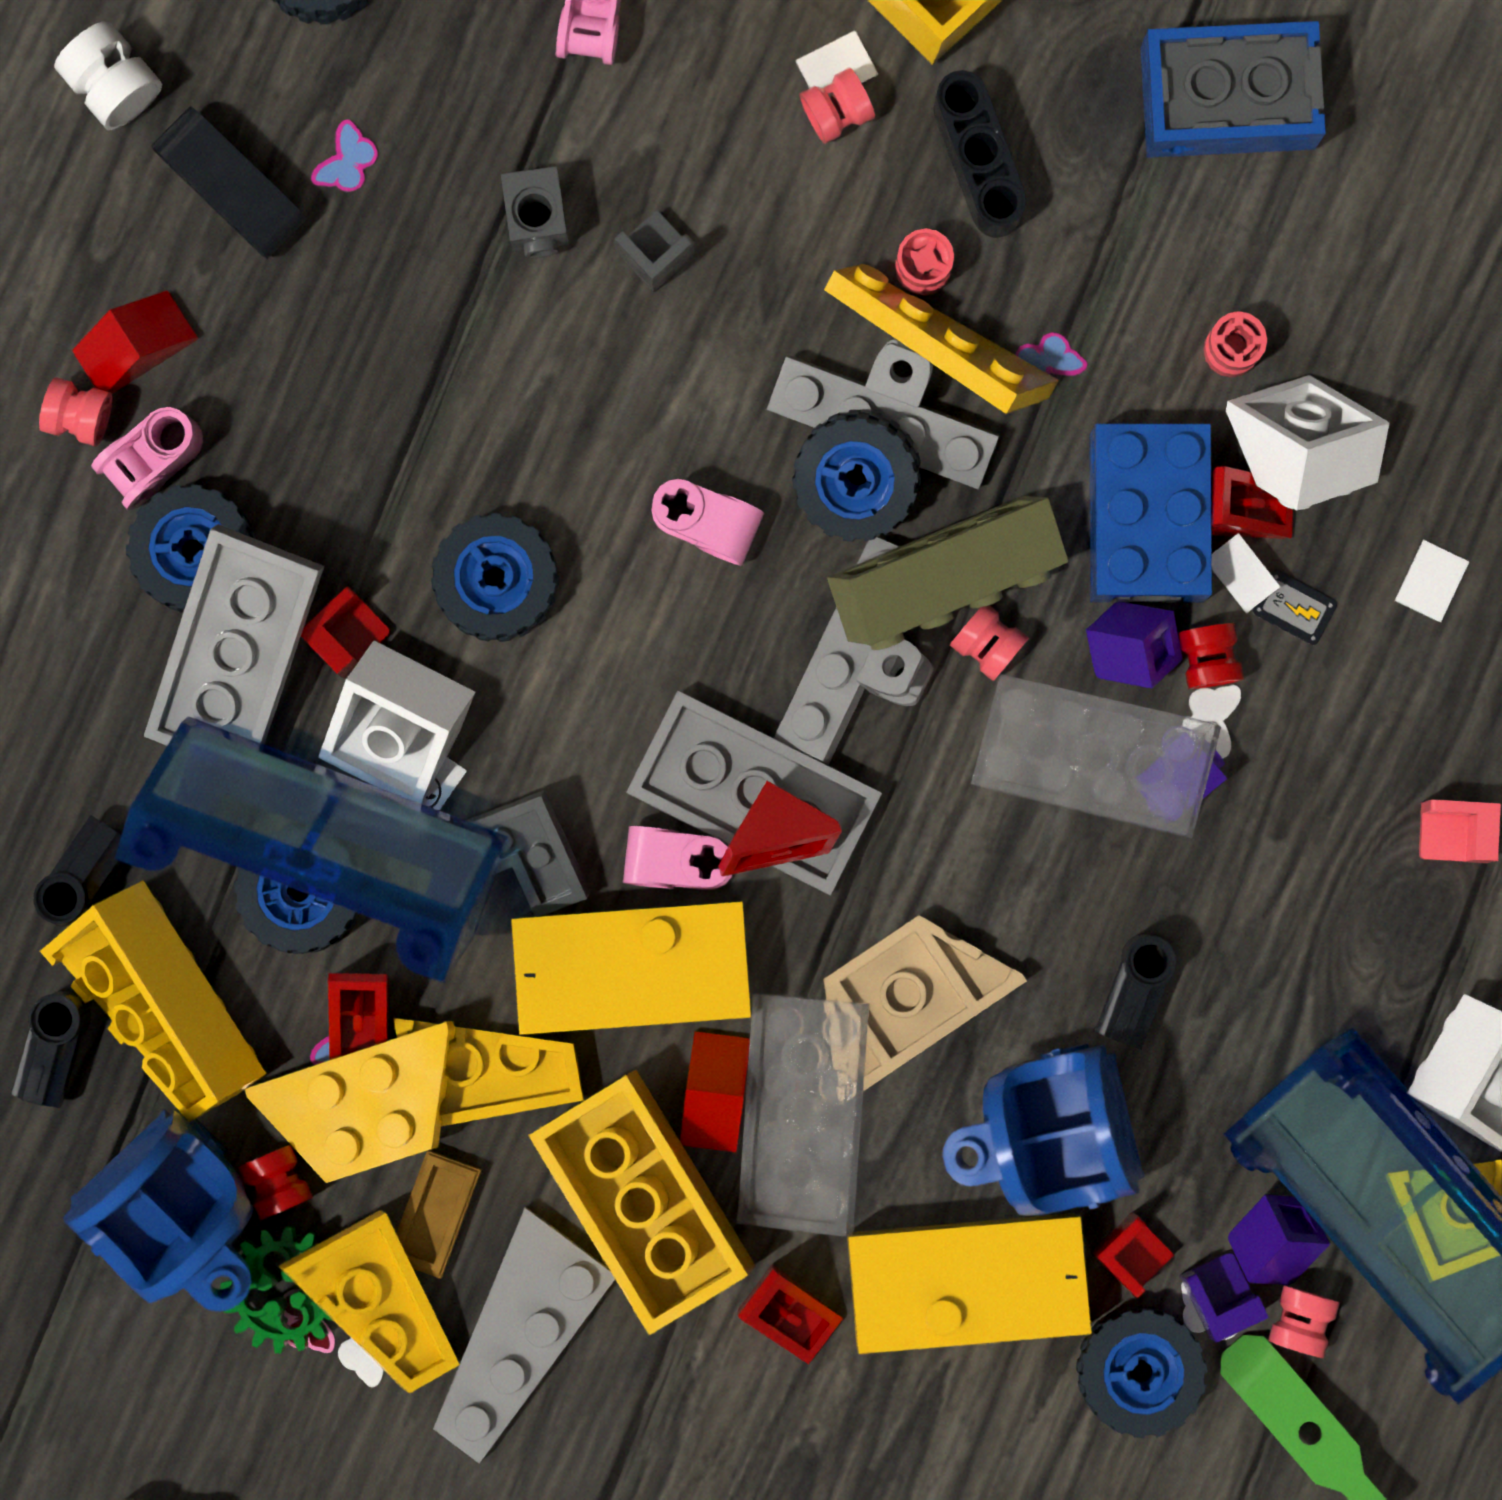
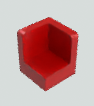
[301,586,390,679]
[1091,1212,1174,1299]

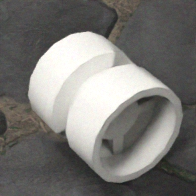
[54,21,162,130]

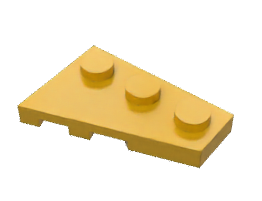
[393,1018,584,1126]

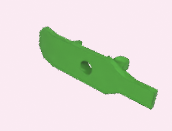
[1220,1335,1387,1500]

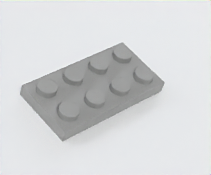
[144,524,324,778]
[626,691,882,896]

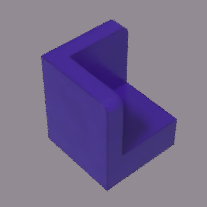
[1086,602,1183,689]
[1228,1194,1330,1285]
[1179,1253,1269,1343]

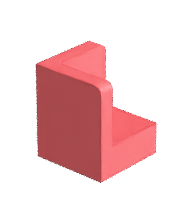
[1419,800,1501,863]

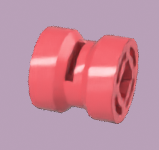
[799,67,875,144]
[895,228,954,296]
[1203,311,1267,378]
[39,377,113,447]
[950,605,1029,681]
[1268,1285,1340,1358]

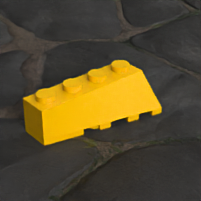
[40,880,266,1123]

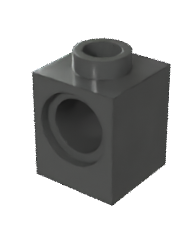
[501,166,569,258]

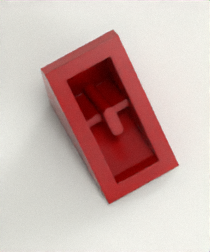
[72,290,199,394]
[1211,466,1293,539]
[718,781,842,877]
[328,973,389,1061]
[680,1031,751,1152]
[738,1263,843,1364]

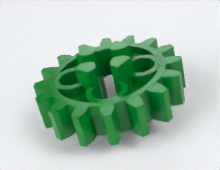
[220,1226,333,1354]

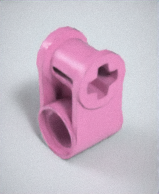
[556,0,621,65]
[91,407,203,511]
[651,479,764,566]
[623,826,733,890]

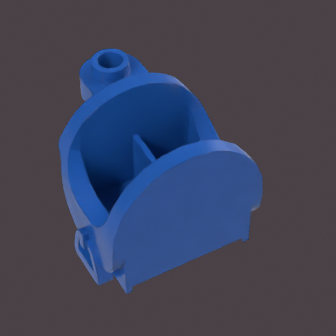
[943,1043,1145,1216]
[63,1109,254,1312]

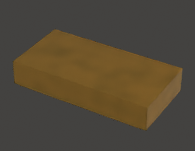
[396,1150,482,1279]

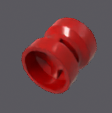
[1178,623,1245,690]
[238,1145,313,1221]

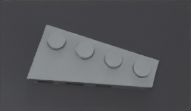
[433,1206,615,1463]

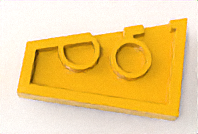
[278,1210,460,1393]

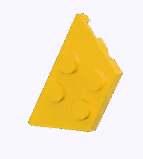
[245,1021,455,1183]

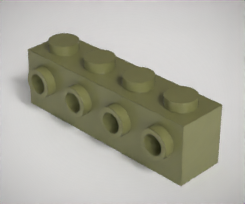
[827,496,1068,650]

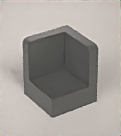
[614,210,695,292]

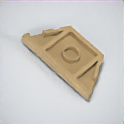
[823,915,1027,1104]

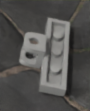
[767,339,999,490]
[773,537,934,765]

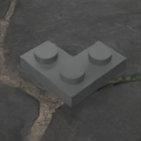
[438,790,591,917]

